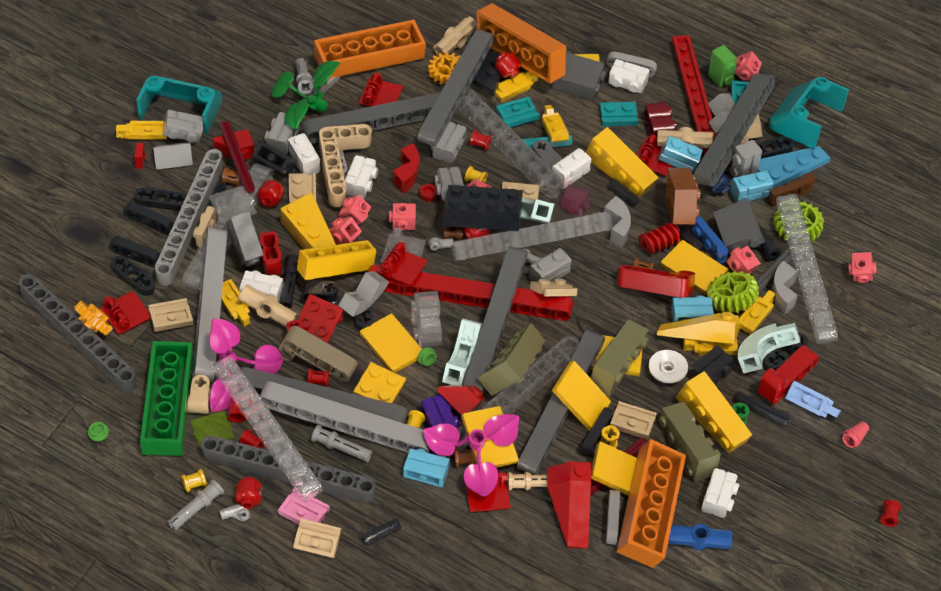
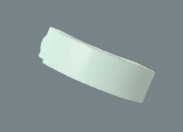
[521,198,554,223]
[442,318,482,385]
[738,323,800,373]

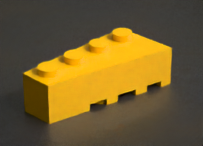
[280,192,336,249]

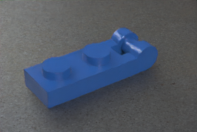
[692,216,728,265]

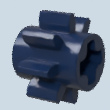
[709,173,731,195]

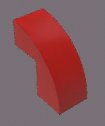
[393,143,419,194]

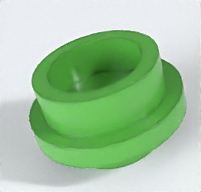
[417,347,436,366]
[88,422,109,441]

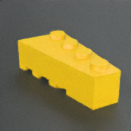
[586,127,659,198]
[676,371,752,454]

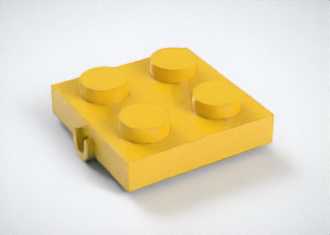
[353,362,406,404]

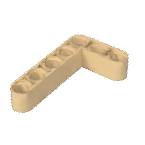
[319,124,372,207]

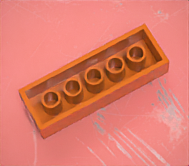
[477,3,566,83]
[314,20,426,79]
[617,439,686,568]

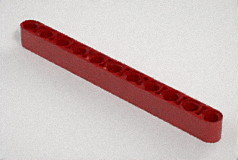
[368,265,573,321]

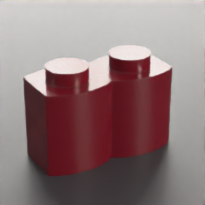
[644,102,677,139]

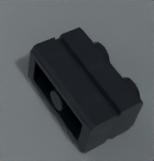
[252,141,297,177]
[688,345,734,385]

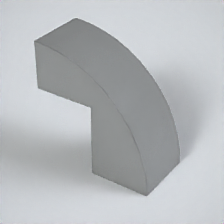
[708,93,735,134]
[603,196,631,248]
[772,261,798,315]
[338,271,389,316]

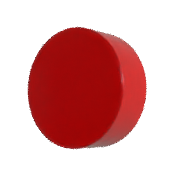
[419,184,438,202]

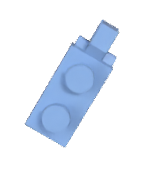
[785,381,841,418]

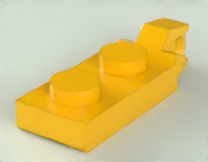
[495,71,538,103]
[542,105,569,142]
[116,121,167,139]
[221,279,251,327]
[739,290,776,334]
[683,338,738,356]

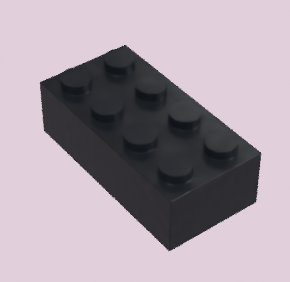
[444,185,523,231]

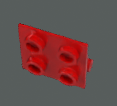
[359,72,403,107]
[637,134,672,176]
[376,242,428,286]
[99,291,151,335]
[297,294,344,343]
[466,471,511,512]

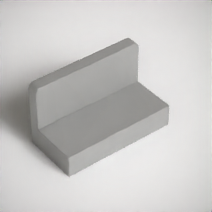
[153,142,193,169]

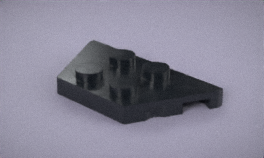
[471,51,502,95]

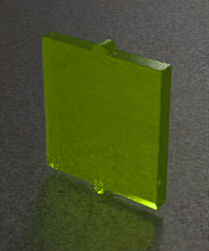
[190,411,234,449]

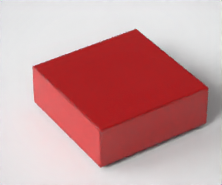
[134,143,145,169]

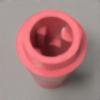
[842,422,869,448]

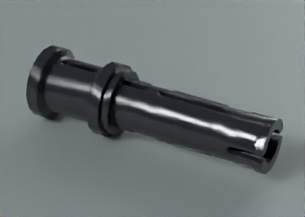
[758,223,782,261]
[280,254,300,309]

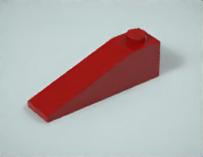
[547,461,591,549]

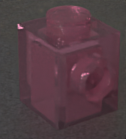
[561,184,591,216]

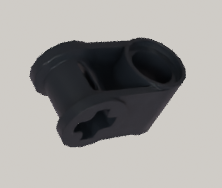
[301,279,340,305]

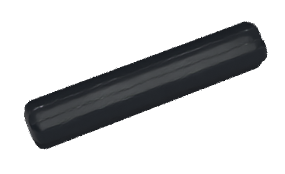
[734,391,790,426]

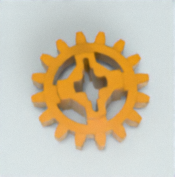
[428,52,461,85]
[74,301,113,335]

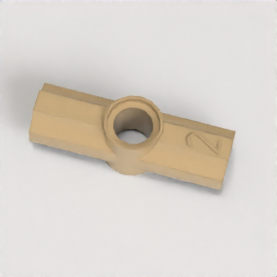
[433,16,477,56]
[657,127,713,148]
[239,284,297,327]

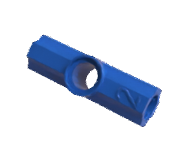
[668,524,732,550]

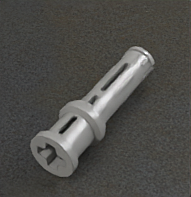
[295,58,314,94]
[311,425,372,462]
[167,479,224,531]

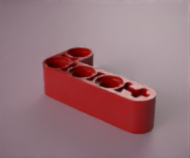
[617,265,696,298]
[758,345,820,405]

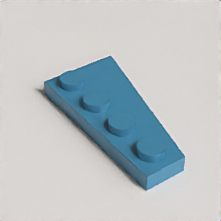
[758,146,830,190]

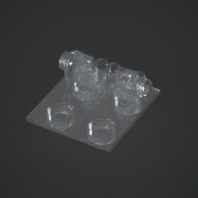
[209,186,257,224]
[381,228,426,263]

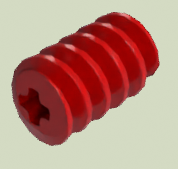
[638,221,680,255]

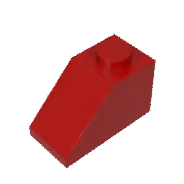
[213,129,255,159]
[436,385,485,415]

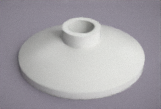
[649,350,688,383]

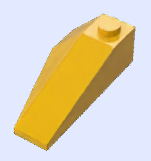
[657,312,740,344]

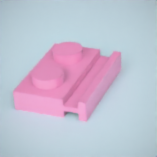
[278,488,330,524]

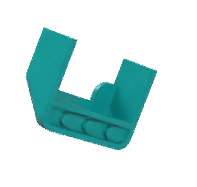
[136,76,222,134]
[769,77,849,149]

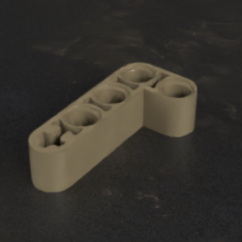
[278,326,357,382]

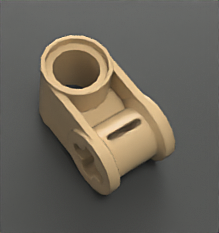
[187,375,210,414]

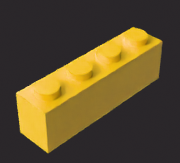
[297,240,376,280]

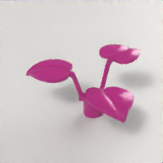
[209,319,283,412]
[424,414,519,496]

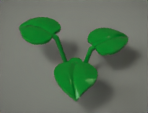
[271,61,341,130]

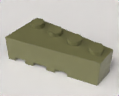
[590,319,649,399]
[477,323,545,396]
[659,401,721,483]

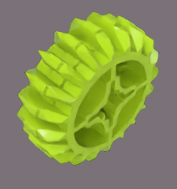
[773,199,824,245]
[707,270,759,313]

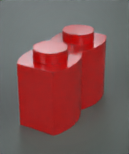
[260,231,282,276]

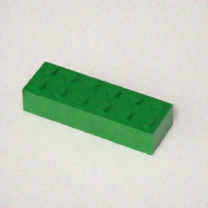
[140,341,194,456]

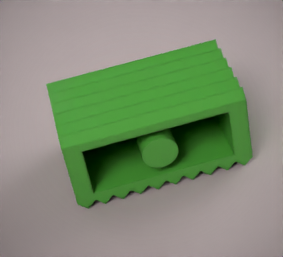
[708,45,738,88]

